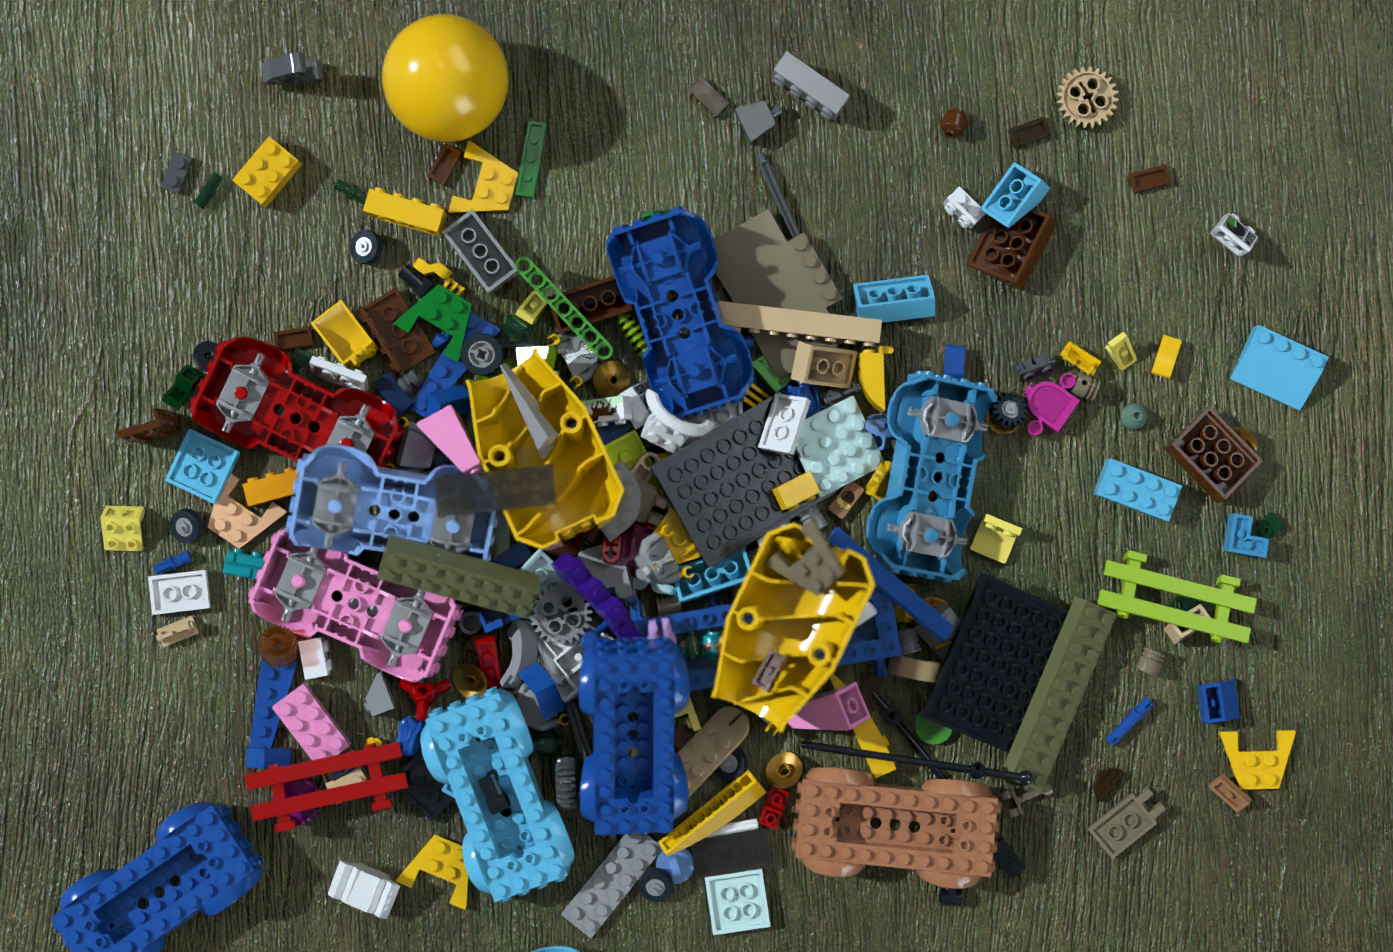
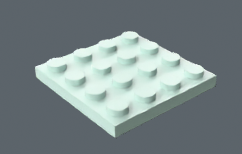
[795,395,884,498]

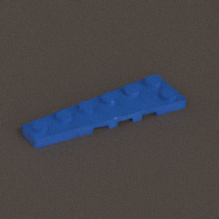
[410,312,501,418]
[249,643,301,748]

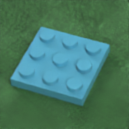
[165,428,241,504]

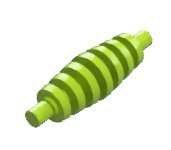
[617,313,648,357]

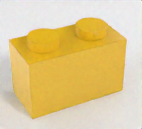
[772,471,820,511]

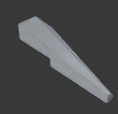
[500,364,558,460]

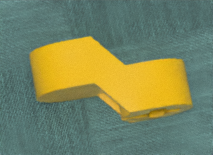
[413,258,453,281]

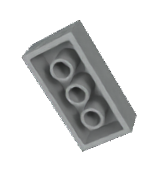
[772,51,850,121]
[442,209,519,295]

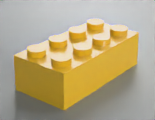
[363,187,448,237]

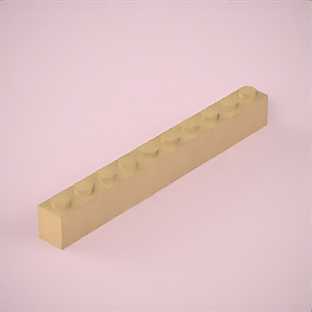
[718,301,882,347]

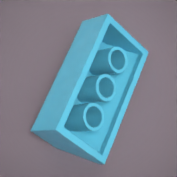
[853,275,935,323]
[674,547,751,604]

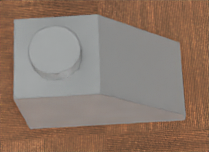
[365,671,396,717]

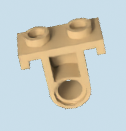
[630,451,660,483]

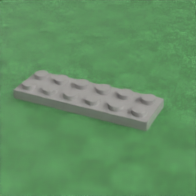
[561,833,662,938]

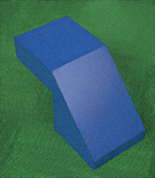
[943,345,965,380]
[246,747,292,768]

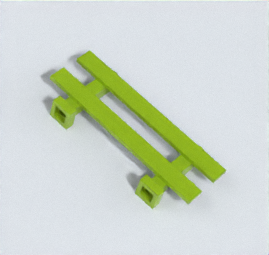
[1097,550,1257,644]

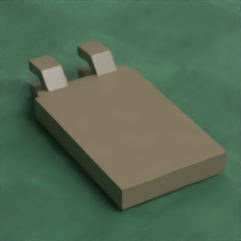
[616,478,669,526]
[1087,786,1166,859]

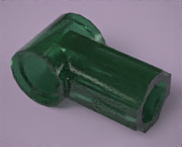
[1166,595,1206,611]

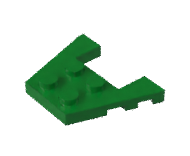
[394,284,472,363]

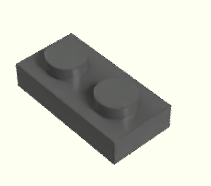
[160,152,194,195]

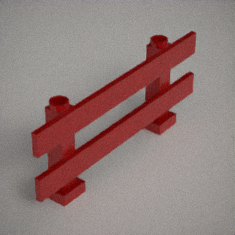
[244,742,408,832]

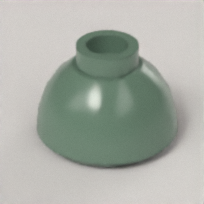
[1120,404,1148,430]

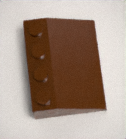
[967,209,1057,291]
[1164,406,1263,503]

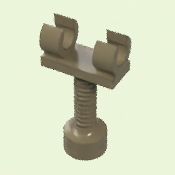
[999,780,1054,818]

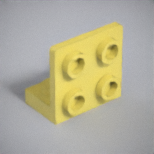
[100,506,145,551]
[970,514,1023,564]

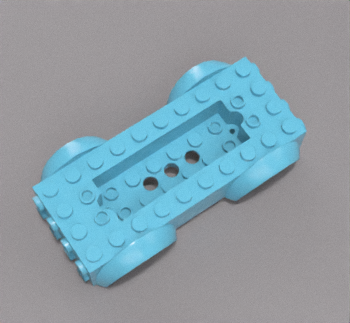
[421,686,575,903]

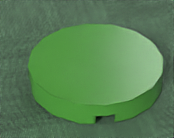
[914,709,952,745]

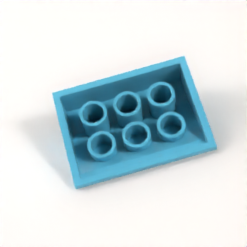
[1230,325,1329,411]

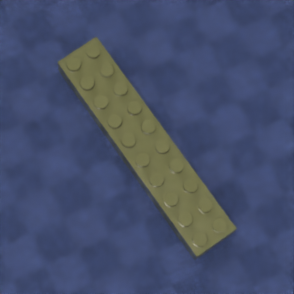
[1002,596,1117,792]

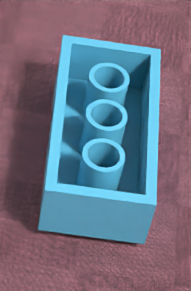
[1093,458,1182,522]

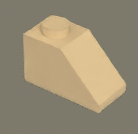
[1164,604,1211,645]

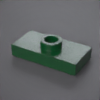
[1250,512,1285,539]

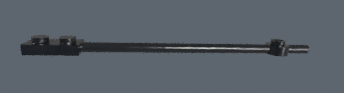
[871,691,1027,879]

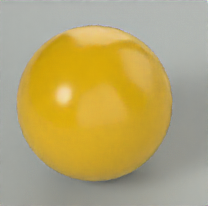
[382,14,509,142]

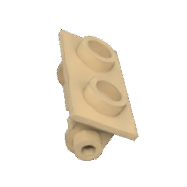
[156,616,199,647]

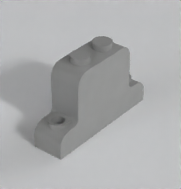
[577,534,638,603]

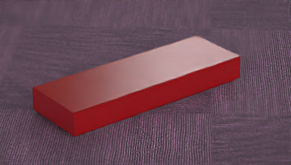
[475,636,502,689]

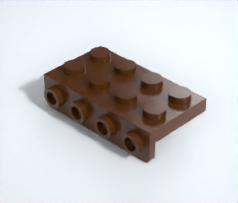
[358,287,437,375]
[117,408,180,445]

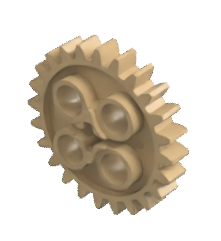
[1055,66,1119,129]

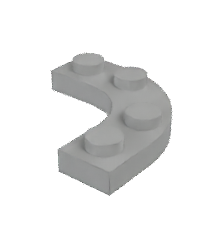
[601,460,642,541]

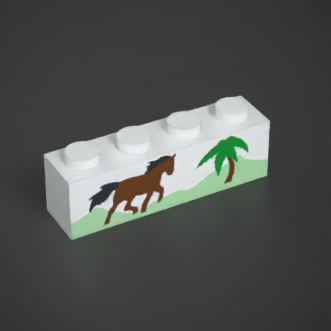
[569,395,633,429]

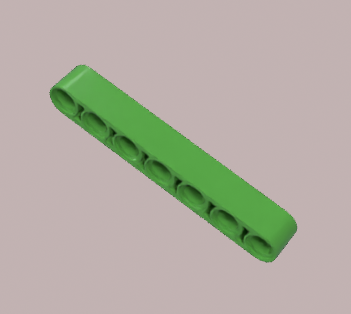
[515,257,613,360]

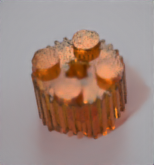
[257,624,299,668]

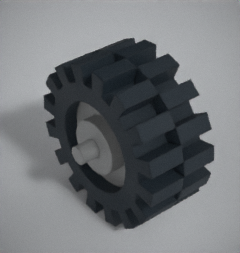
[990,392,1028,429]

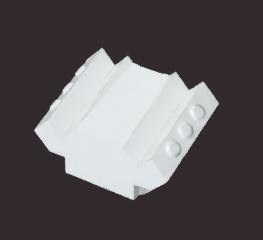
[328,860,400,919]

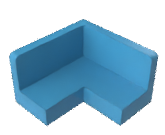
[1223,513,1269,558]

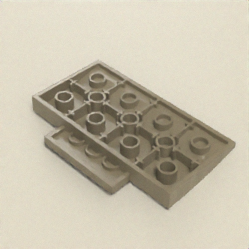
[714,209,844,379]

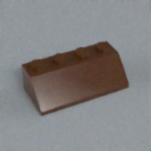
[547,276,632,334]

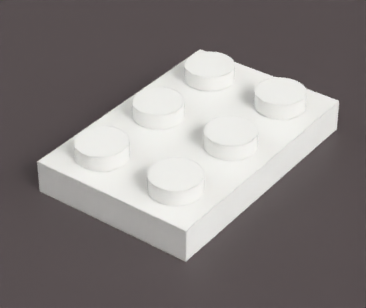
[309,356,369,391]
[758,393,811,455]
[148,570,211,615]

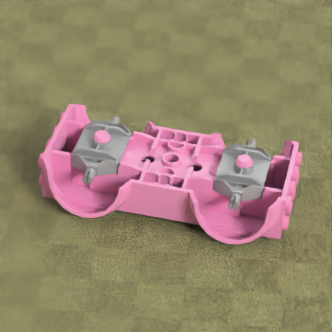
[248,528,464,683]

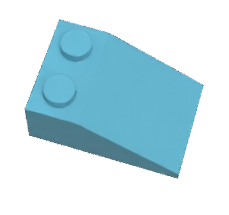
[980,162,1050,228]

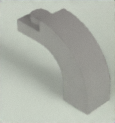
[500,619,538,689]

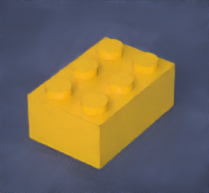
[232,136,302,208]

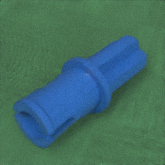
[153,550,193,575]

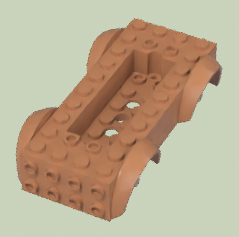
[791,767,1001,889]

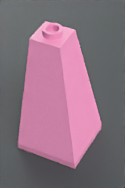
[416,405,483,478]
[788,682,871,731]

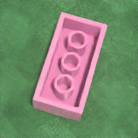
[272,682,351,760]

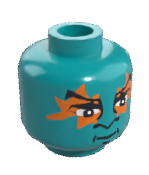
[701,632,722,660]

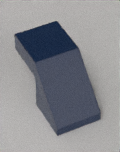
[374,371,415,416]

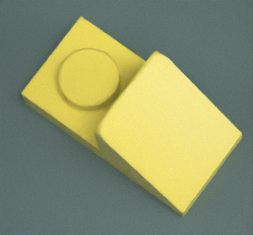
[515,290,548,324]
[1105,332,1137,371]
[674,695,701,731]

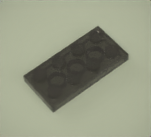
[692,827,773,879]

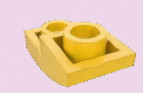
[1151,335,1182,379]
[775,536,812,558]

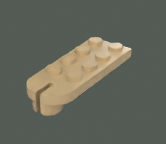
[677,707,749,798]

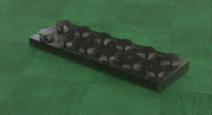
[434,464,557,518]

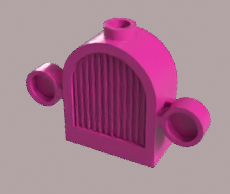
[1023,373,1080,436]

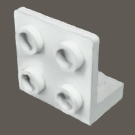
[943,186,986,230]

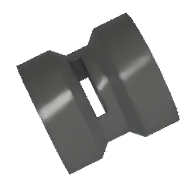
[396,369,423,396]

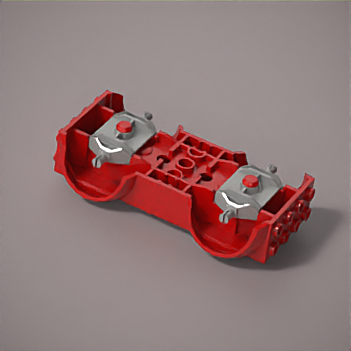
[190,336,405,468]

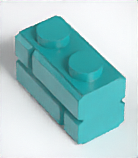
[223,548,265,580]

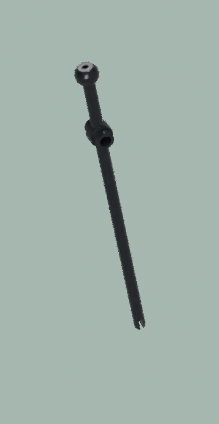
[800,741,1032,785]

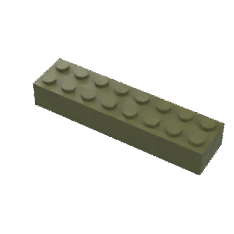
[377,534,541,619]

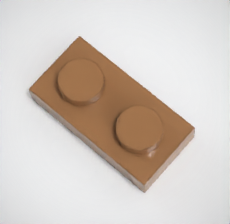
[1209,774,1252,812]

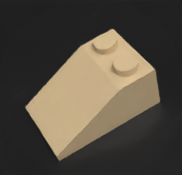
[791,341,858,389]

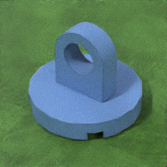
[865,414,893,451]
[656,848,694,884]

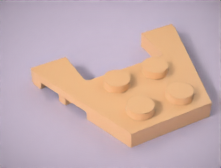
[207,473,288,549]

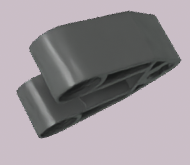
[262,53,324,85]

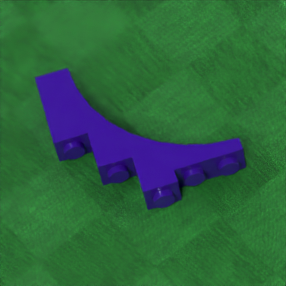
[551,552,643,639]

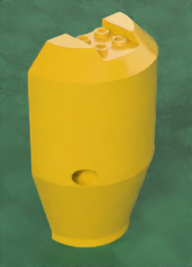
[465,348,624,550]
[711,523,875,732]

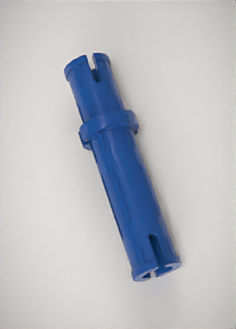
[1105,697,1154,747]

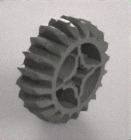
[555,757,578,810]

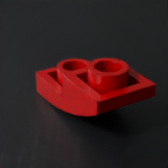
[759,785,790,830]

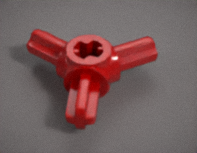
[398,679,452,722]

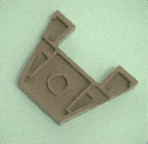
[765,516,845,596]

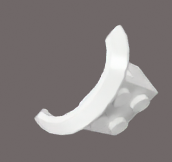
[641,389,715,453]

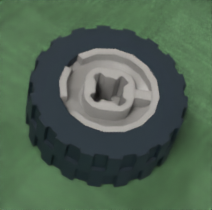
[460,333,504,375]

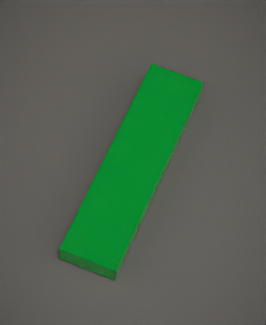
[515,120,547,199]

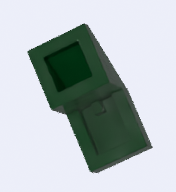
[162,364,203,410]

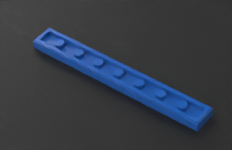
[826,527,954,642]

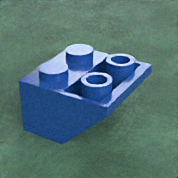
[1196,679,1240,724]

